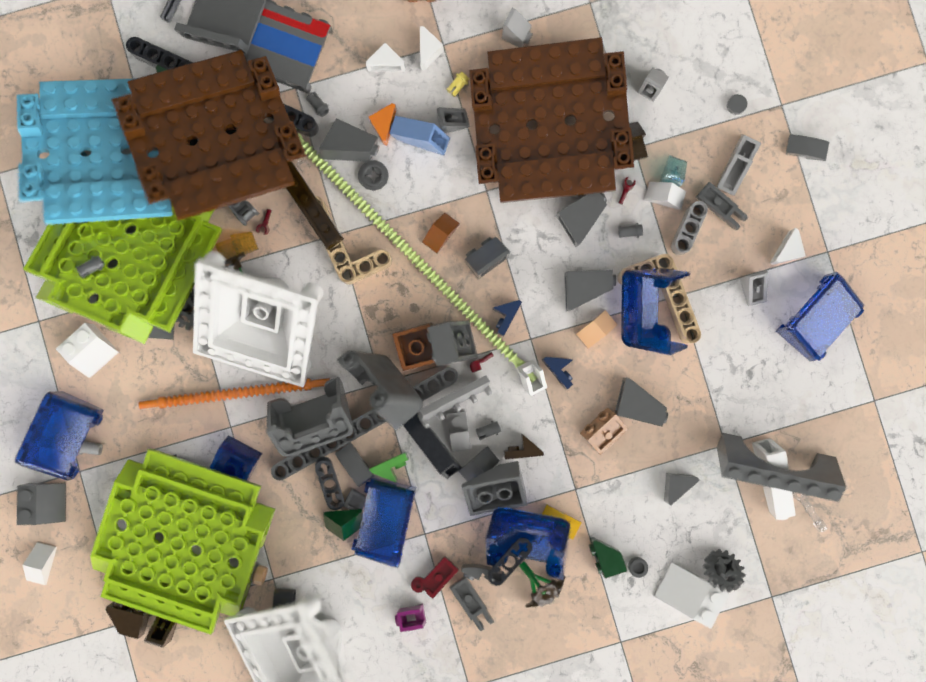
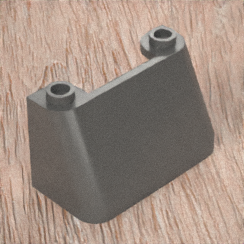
[337,351,423,430]
[266,377,353,457]

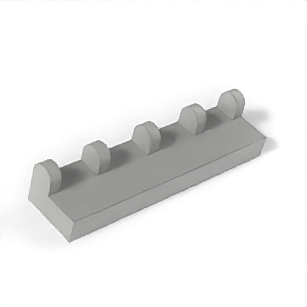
[418,375,492,429]

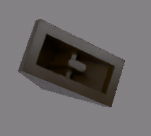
[144,616,177,648]

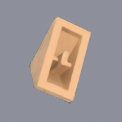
[576,310,618,349]

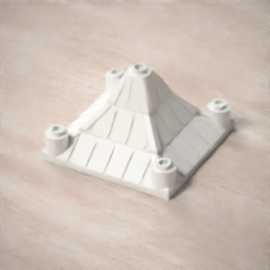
[193,252,323,387]
[223,594,344,682]

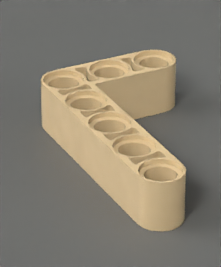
[316,196,392,285]
[617,254,701,344]

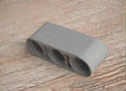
[671,201,708,255]

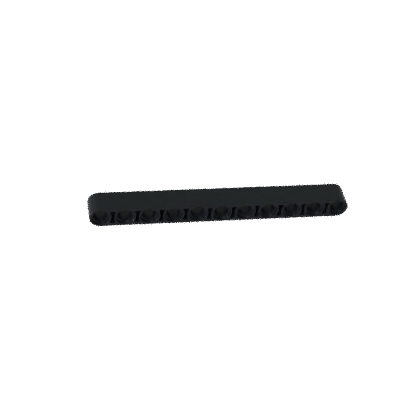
[126,37,319,137]

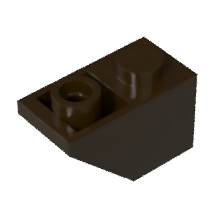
[105,602,150,639]

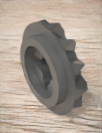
[358,160,389,191]

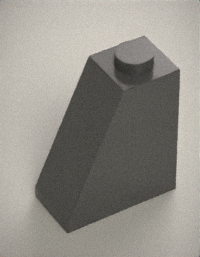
[319,118,380,162]
[556,193,607,247]
[564,270,616,311]
[615,378,668,427]

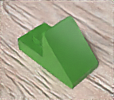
[369,452,409,482]

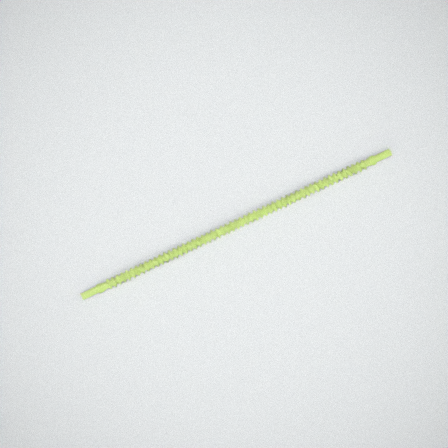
[298,134,537,383]

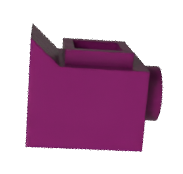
[395,604,427,632]

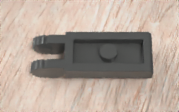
[696,182,748,230]
[449,577,494,631]

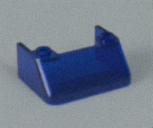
[621,268,690,355]

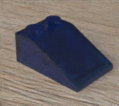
[209,435,263,481]

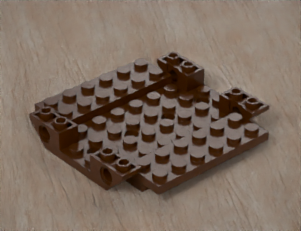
[469,37,634,203]
[111,50,306,221]

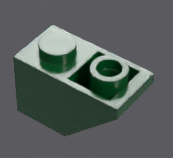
[589,537,627,579]

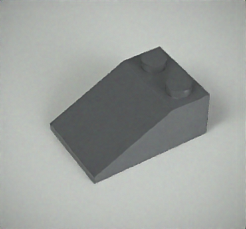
[427,321,478,366]
[462,461,527,516]

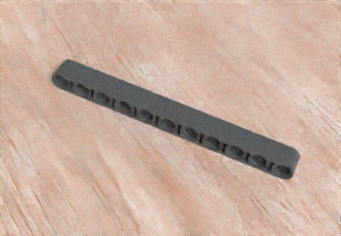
[271,367,458,481]

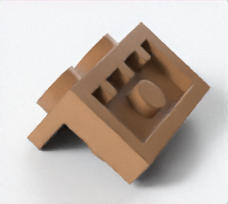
[580,408,628,455]

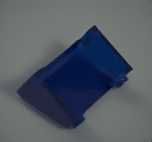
[776,272,864,361]
[15,391,104,481]
[352,478,417,568]
[485,507,570,580]

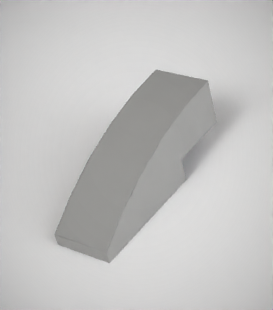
[717,134,761,196]

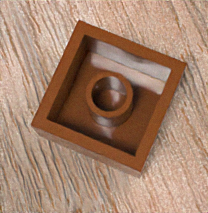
[392,322,435,371]

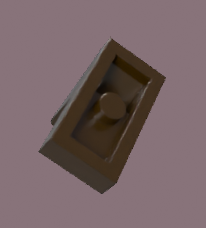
[629,122,648,161]
[504,433,544,460]

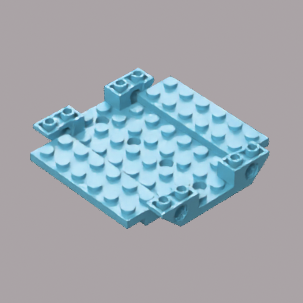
[17,79,173,224]

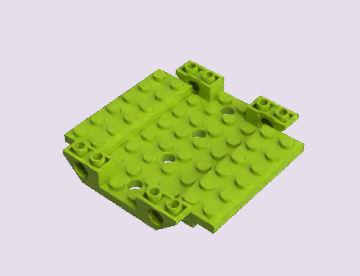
[23,207,222,344]
[90,448,275,635]

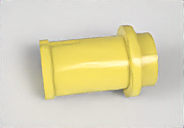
[446,72,469,97]

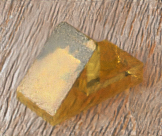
[215,231,259,260]

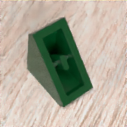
[323,509,364,541]

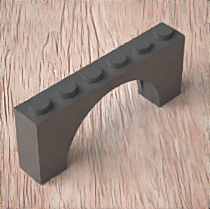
[717,433,847,502]

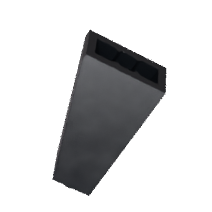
[403,412,462,479]

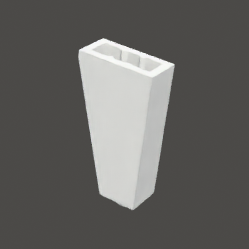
[752,438,796,520]

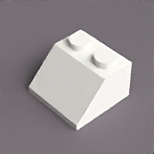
[56,323,119,378]

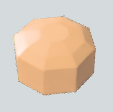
[252,565,268,586]

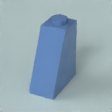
[389,116,450,156]

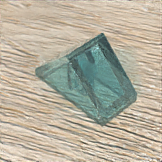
[660,155,687,187]

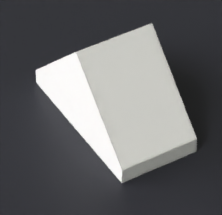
[420,26,443,70]
[366,43,405,71]
[644,182,686,210]
[770,228,806,265]
[23,542,57,585]

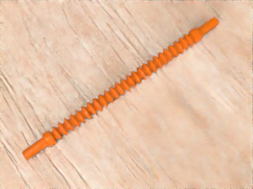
[139,378,330,409]

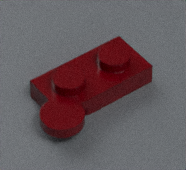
[411,556,459,599]

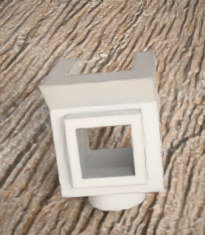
[516,360,547,396]

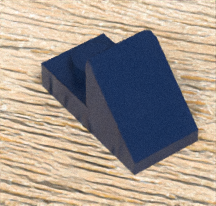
[493,300,522,336]
[542,357,573,390]

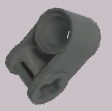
[228,200,259,226]

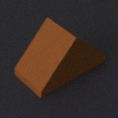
[422,213,460,254]

